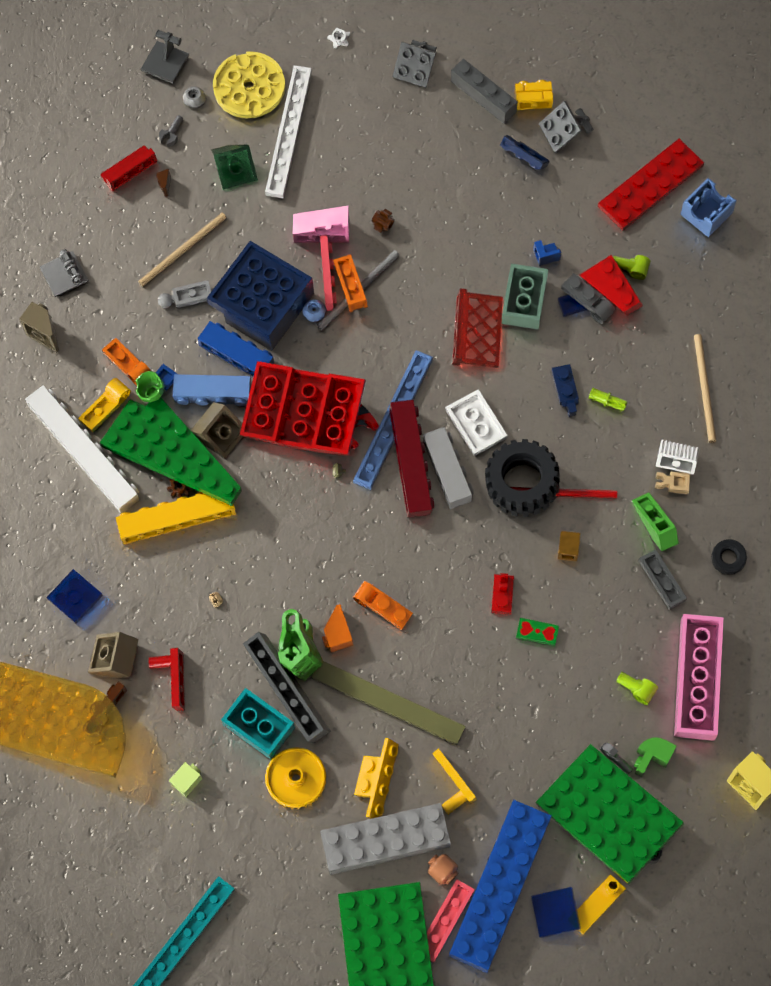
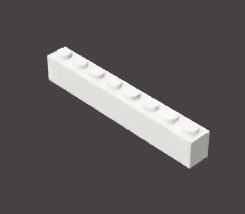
[25,386,140,514]

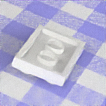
[445,390,508,456]

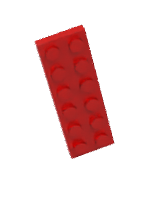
[598,138,704,231]

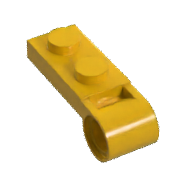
[78,378,131,433]

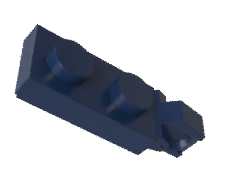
[500,135,550,170]
[551,364,579,417]

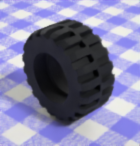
[485,439,560,517]

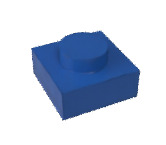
[156,364,177,391]

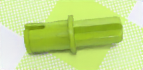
[588,388,627,411]

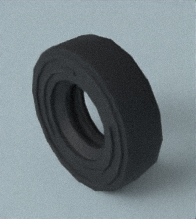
[711,539,747,575]

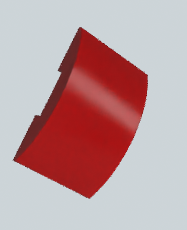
[240,361,366,455]

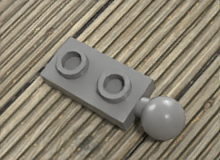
[158,280,211,308]

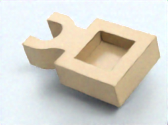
[655,472,690,494]

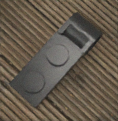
[561,273,616,324]

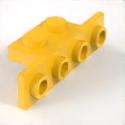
[354,738,399,819]

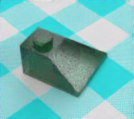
[211,144,258,190]

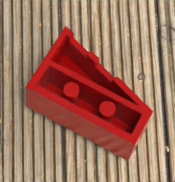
[579,255,643,316]

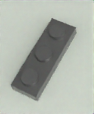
[638,549,687,610]

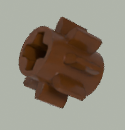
[372,209,395,233]
[167,479,192,499]

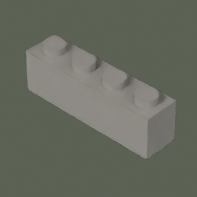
[423,427,474,509]

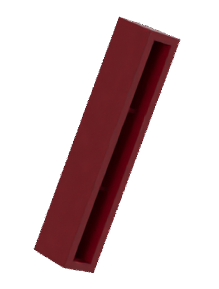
[389,400,434,518]

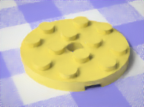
[213,52,285,118]

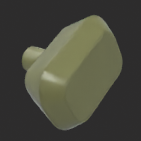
[333,463,346,478]

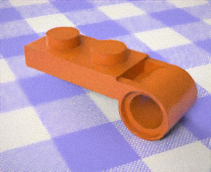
[102,338,151,386]
[353,581,413,630]

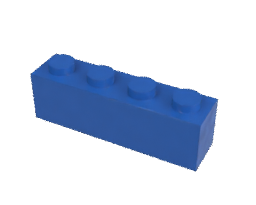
[197,321,274,377]

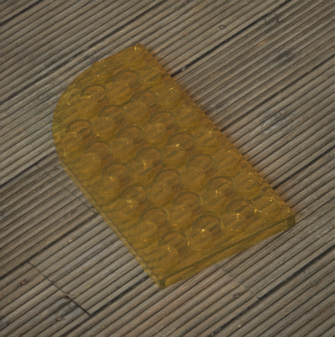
[0,662,126,778]

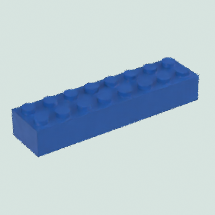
[449,799,552,973]

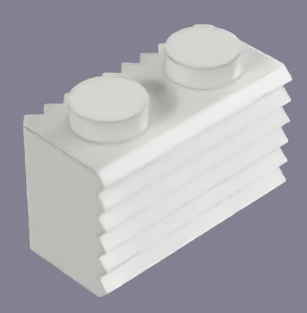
[656,440,699,475]

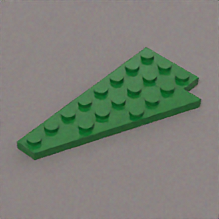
[100,397,242,506]

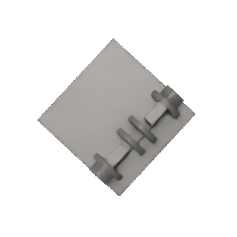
[40,249,89,297]

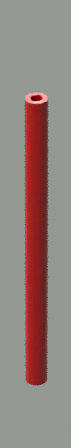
[510,487,617,498]

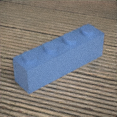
[173,374,252,406]

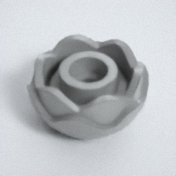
[183,86,205,108]

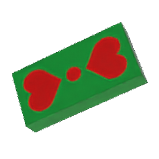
[516,618,559,646]

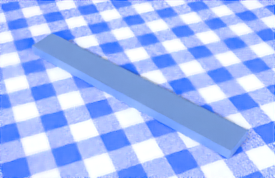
[353,350,433,490]

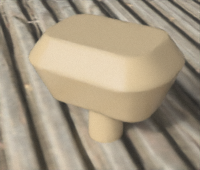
[209,592,223,607]

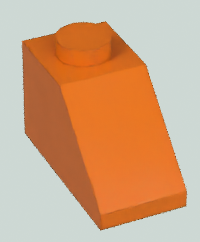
[322,604,353,653]

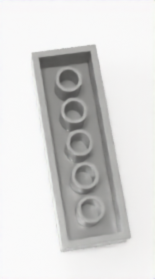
[320,803,450,875]

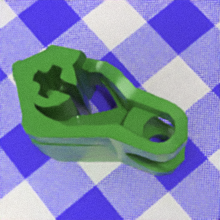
[278,609,323,681]

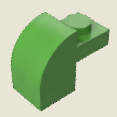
[634,738,676,777]

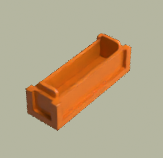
[333,254,368,313]

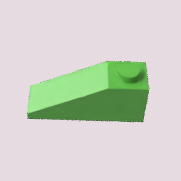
[632,493,679,551]

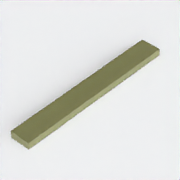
[312,661,466,745]

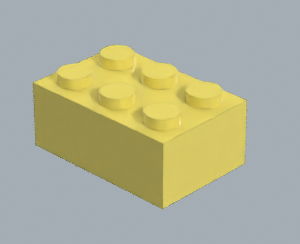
[727,751,771,810]

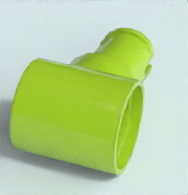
[614,255,651,280]
[616,672,658,705]

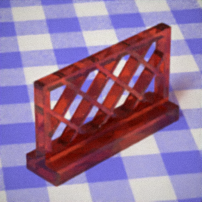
[452,288,503,368]

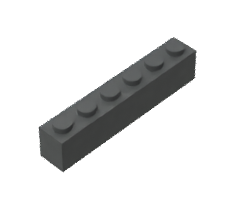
[243,632,331,743]

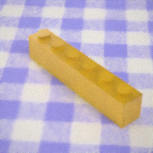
[115,492,236,545]

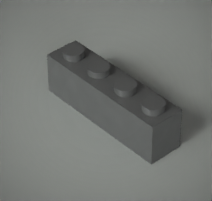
[451,58,517,124]

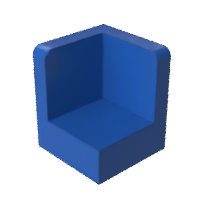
[533,240,561,266]

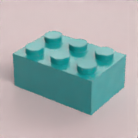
[221,688,295,760]

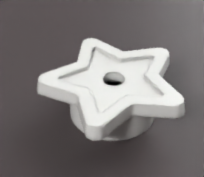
[327,28,350,49]

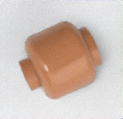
[428,854,459,885]

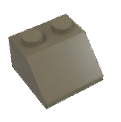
[19,302,59,352]
[191,402,243,459]
[88,632,139,678]

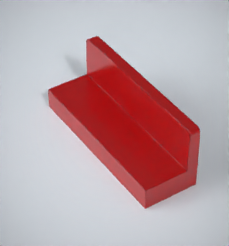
[100,145,157,192]

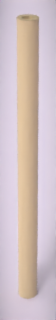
[138,212,227,287]
[694,334,716,443]

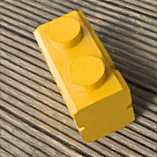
[514,80,553,110]

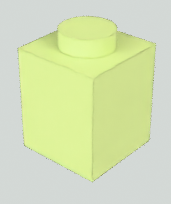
[169,762,202,797]

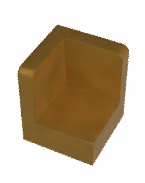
[557,531,580,561]

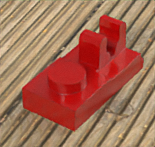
[491,573,514,615]

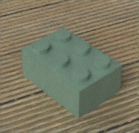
[501,264,548,330]

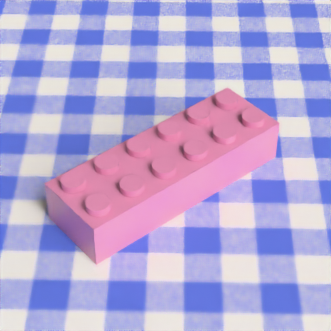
[674,614,724,741]

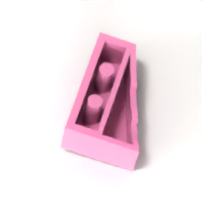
[293,206,350,243]

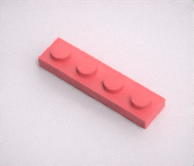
[320,235,337,311]
[427,879,475,963]

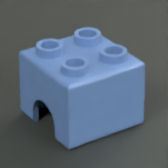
[680,178,736,237]

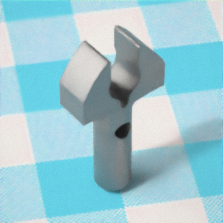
[159,115,183,147]
[600,742,633,774]

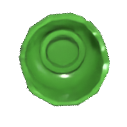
[135,371,165,402]

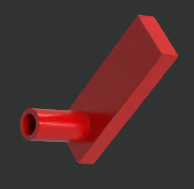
[148,648,185,711]

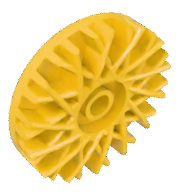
[265,747,326,809]

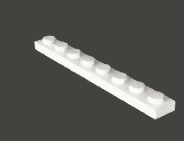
[265,65,312,198]

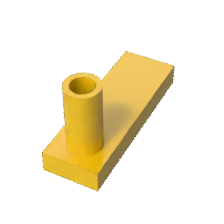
[432,748,477,815]
[568,874,626,935]

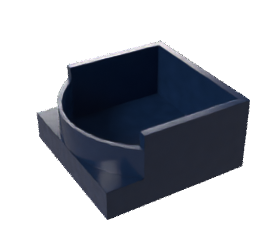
[207,241,314,351]

